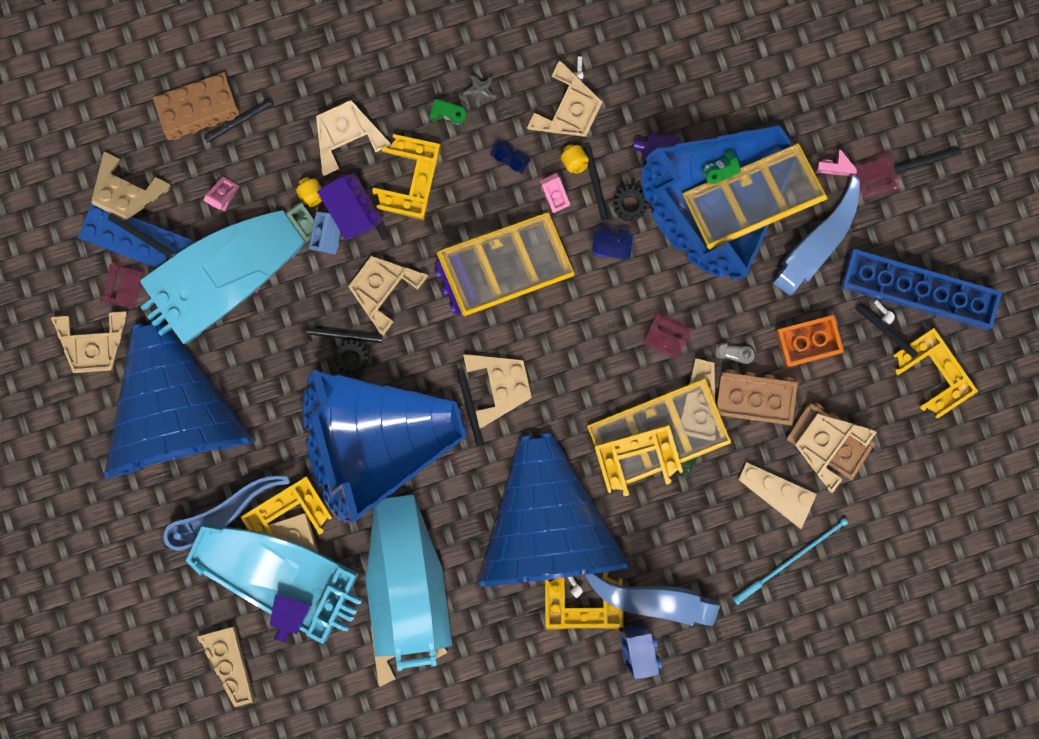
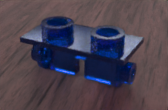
[490,140,531,174]

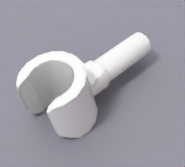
[573,56,583,82]
[874,300,895,325]
[568,577,583,598]

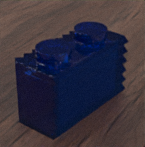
[592,228,633,260]

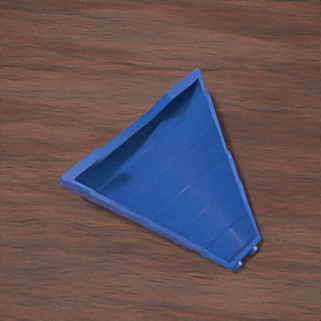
[641,125,798,280]
[104,320,255,479]
[303,370,467,523]
[477,433,630,587]

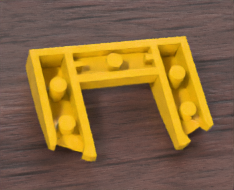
[373,134,441,220]
[894,328,978,418]
[595,423,683,496]
[241,476,332,537]
[545,572,623,630]

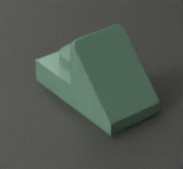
[285,202,314,242]

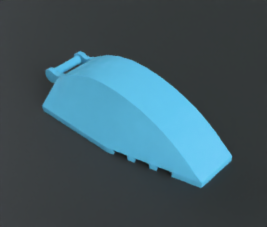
[366,495,452,671]

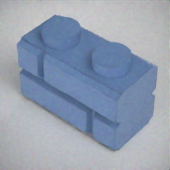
[309,212,340,255]

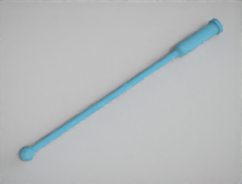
[732,518,848,605]

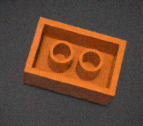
[775,315,844,368]

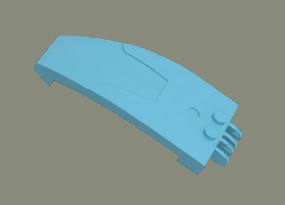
[140,210,305,344]
[186,525,362,644]

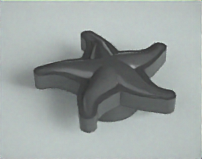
[463,75,496,108]

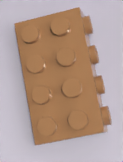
[153,72,239,140]
[716,370,799,426]
[786,402,876,481]

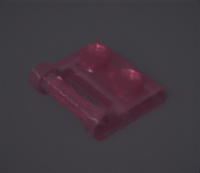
[855,157,901,201]
[100,264,144,310]
[643,313,692,360]

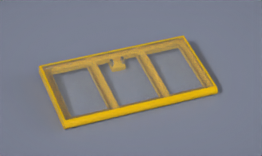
[682,143,827,250]
[437,212,574,317]
[587,379,731,490]

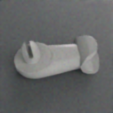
[716,343,754,364]

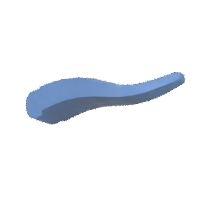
[772,174,860,295]
[164,476,290,551]
[585,574,721,626]

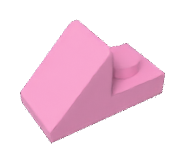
[816,149,857,176]
[540,173,570,213]
[204,177,239,211]

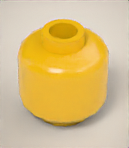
[561,145,589,174]
[296,177,322,207]

